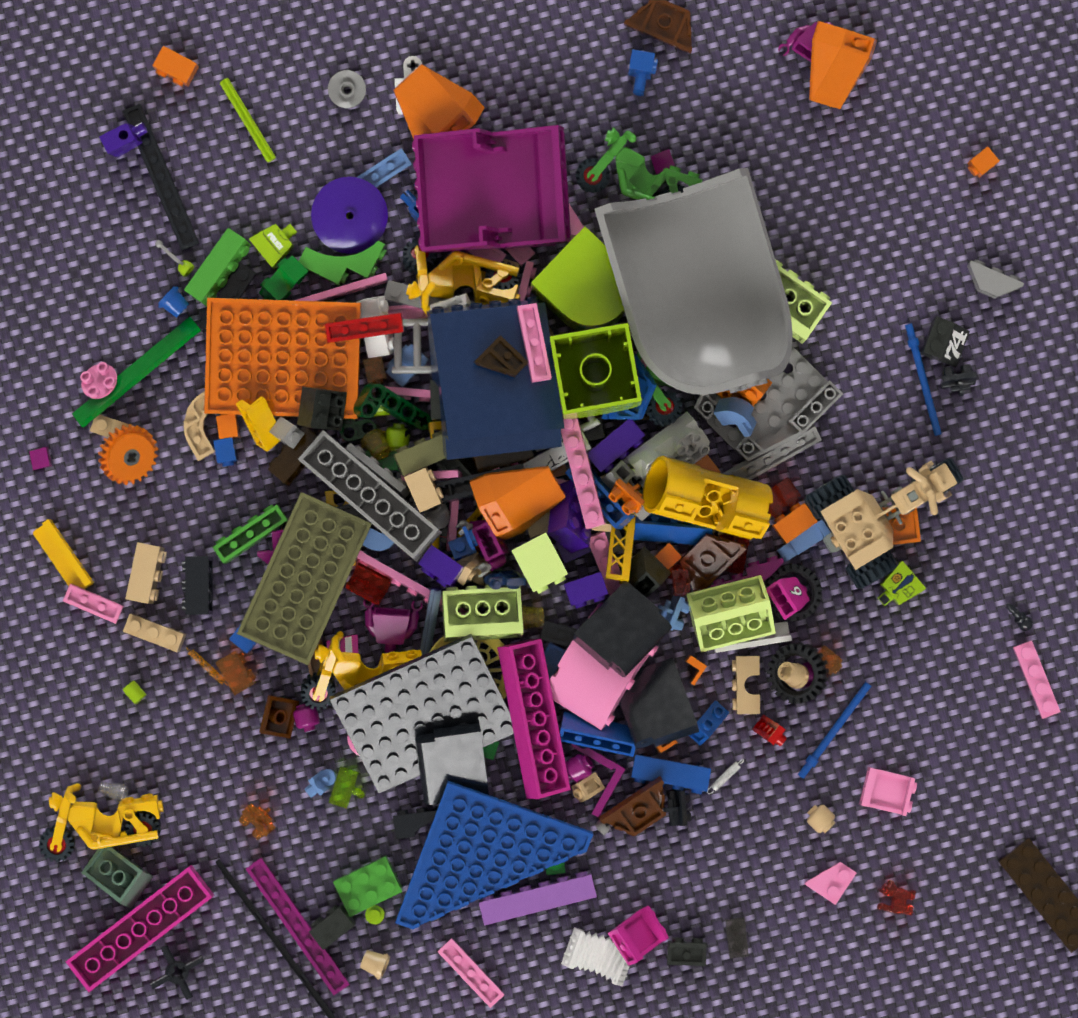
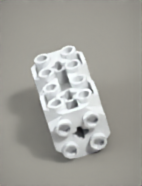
[622,412,710,488]

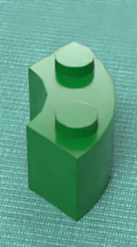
[259,255,308,300]

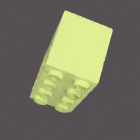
[775,259,832,344]
[512,533,568,594]
[686,575,776,652]
[442,585,524,642]

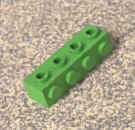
[184,228,251,307]
[212,504,288,564]

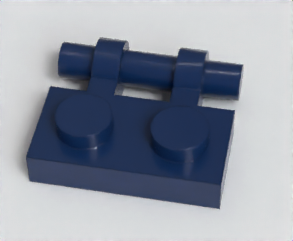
[483,570,526,590]

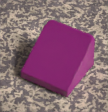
[650,149,675,175]
[29,447,52,470]

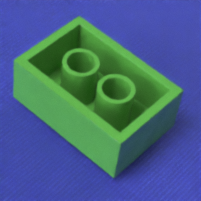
[333,855,403,917]

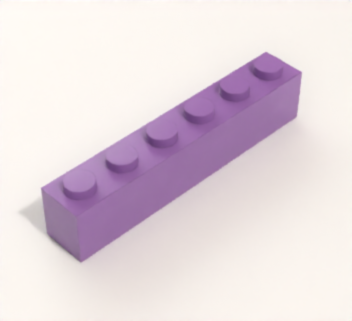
[479,871,597,926]

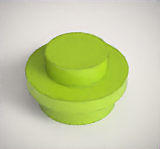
[365,905,385,924]

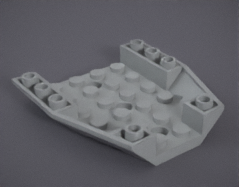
[694,346,843,461]

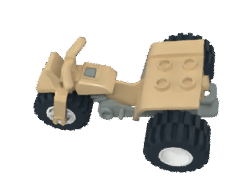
[804,458,964,589]

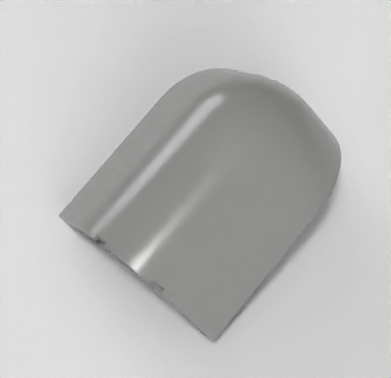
[594,168,792,395]

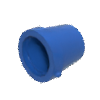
[158,286,189,318]

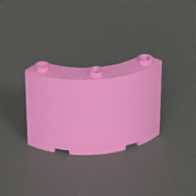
[550,602,658,731]

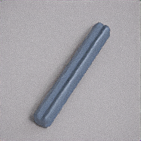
[420,588,442,655]

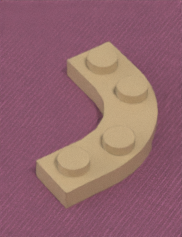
[184,391,215,461]

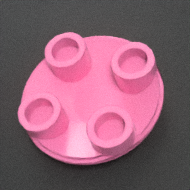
[80,362,117,399]

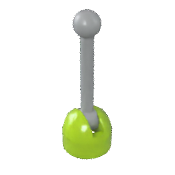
[155,240,195,277]

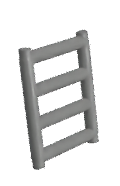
[391,318,431,374]

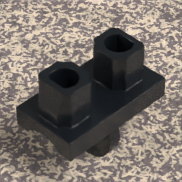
[940,364,977,397]
[663,791,692,826]

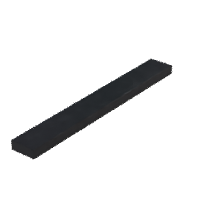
[123,104,200,251]

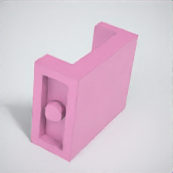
[859,767,917,816]

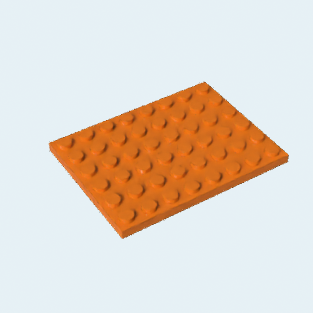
[204,298,361,419]

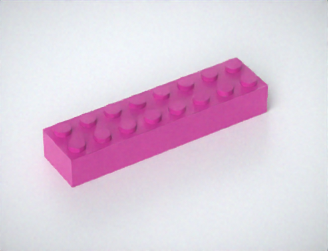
[497,639,571,799]
[65,865,215,993]

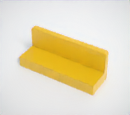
[236,396,280,452]

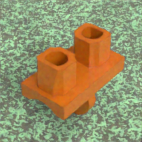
[608,478,645,515]

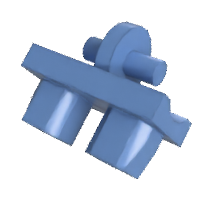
[658,594,690,631]
[304,769,336,798]

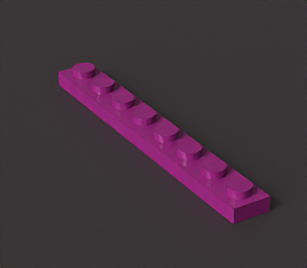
[246,857,350,995]

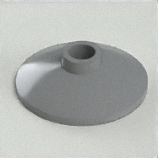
[328,70,366,108]

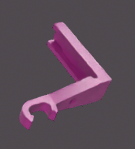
[571,744,626,817]

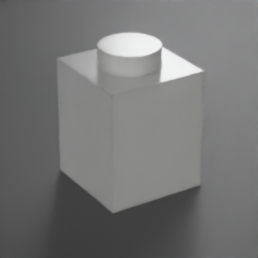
[269,416,304,449]

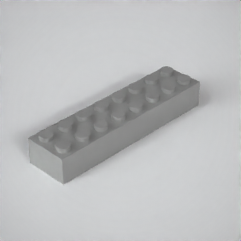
[298,430,442,562]

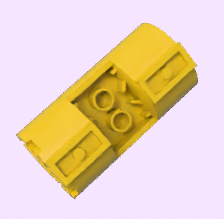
[642,456,773,540]

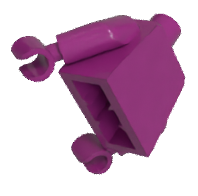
[778,21,833,62]
[363,598,423,653]

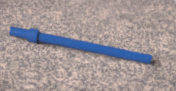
[905,323,942,436]
[797,682,872,779]

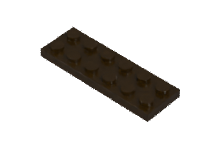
[998,838,1078,953]

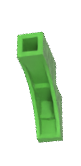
[299,241,387,287]

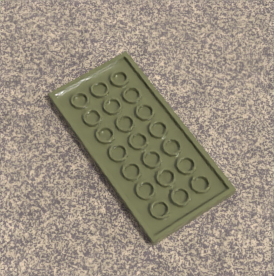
[237,492,372,665]

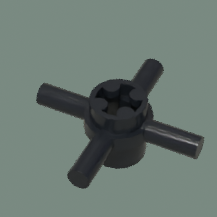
[149,945,204,1000]

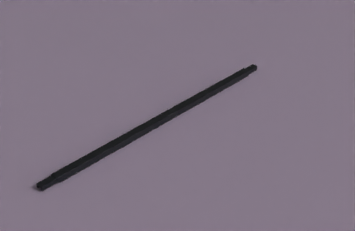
[215,859,336,1018]

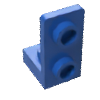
[448,526,478,561]
[689,700,729,746]

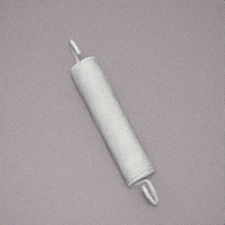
[707,759,744,794]

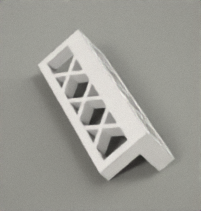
[714,621,792,653]

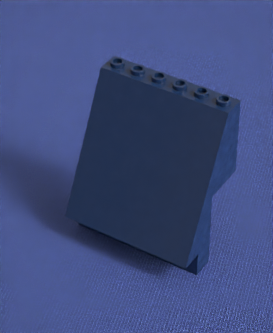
[427,297,564,460]

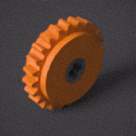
[98,424,158,485]

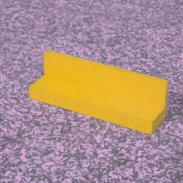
[33,519,94,589]

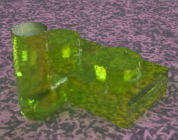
[328,766,366,809]

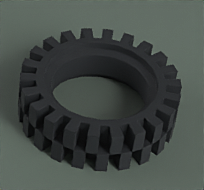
[767,643,829,704]

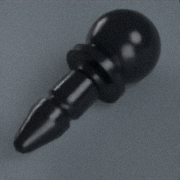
[1007,603,1033,631]

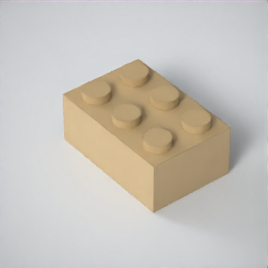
[125,542,167,604]

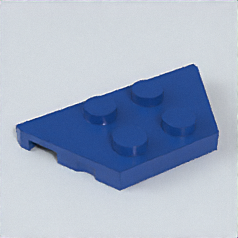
[602,351,657,420]

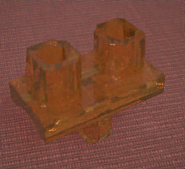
[239,803,276,840]

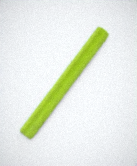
[220,78,276,162]

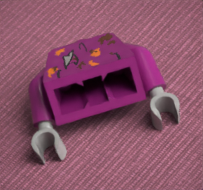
[456,520,510,577]

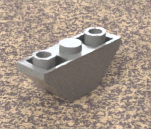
[967,259,1024,299]

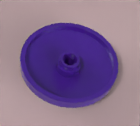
[311,177,388,254]

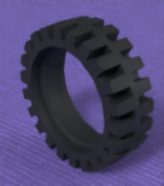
[765,564,822,621]

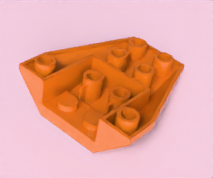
[809,21,877,109]
[393,64,485,139]
[470,466,566,540]

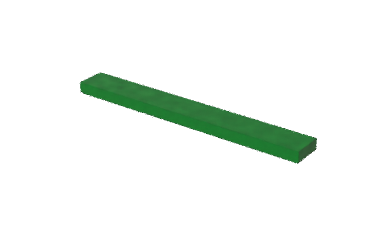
[72,317,201,428]

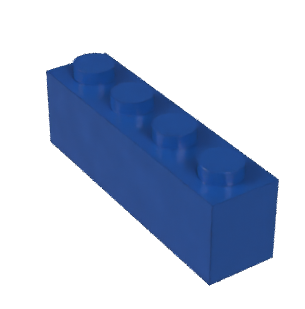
[565,467,635,530]
[634,513,712,545]
[560,711,636,757]
[631,754,711,794]

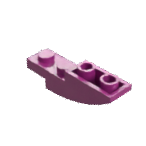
[710,556,784,588]

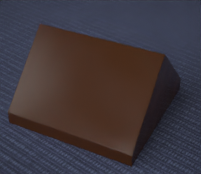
[259,694,299,738]

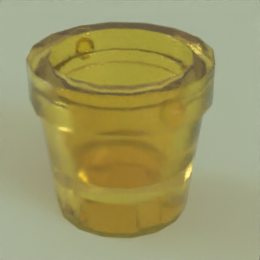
[361,429,391,461]
[522,605,544,630]

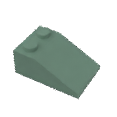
[81,847,153,908]

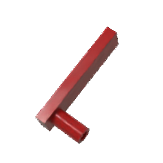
[325,313,404,343]
[752,714,787,746]

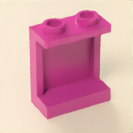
[608,906,669,966]

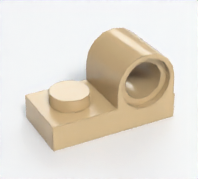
[90,414,129,438]
[457,555,493,586]

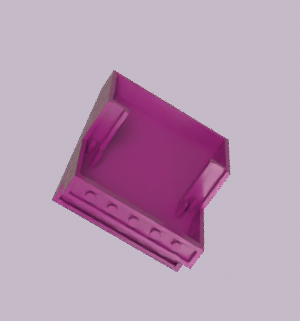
[412,125,571,252]

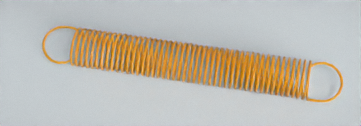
[186,647,228,686]

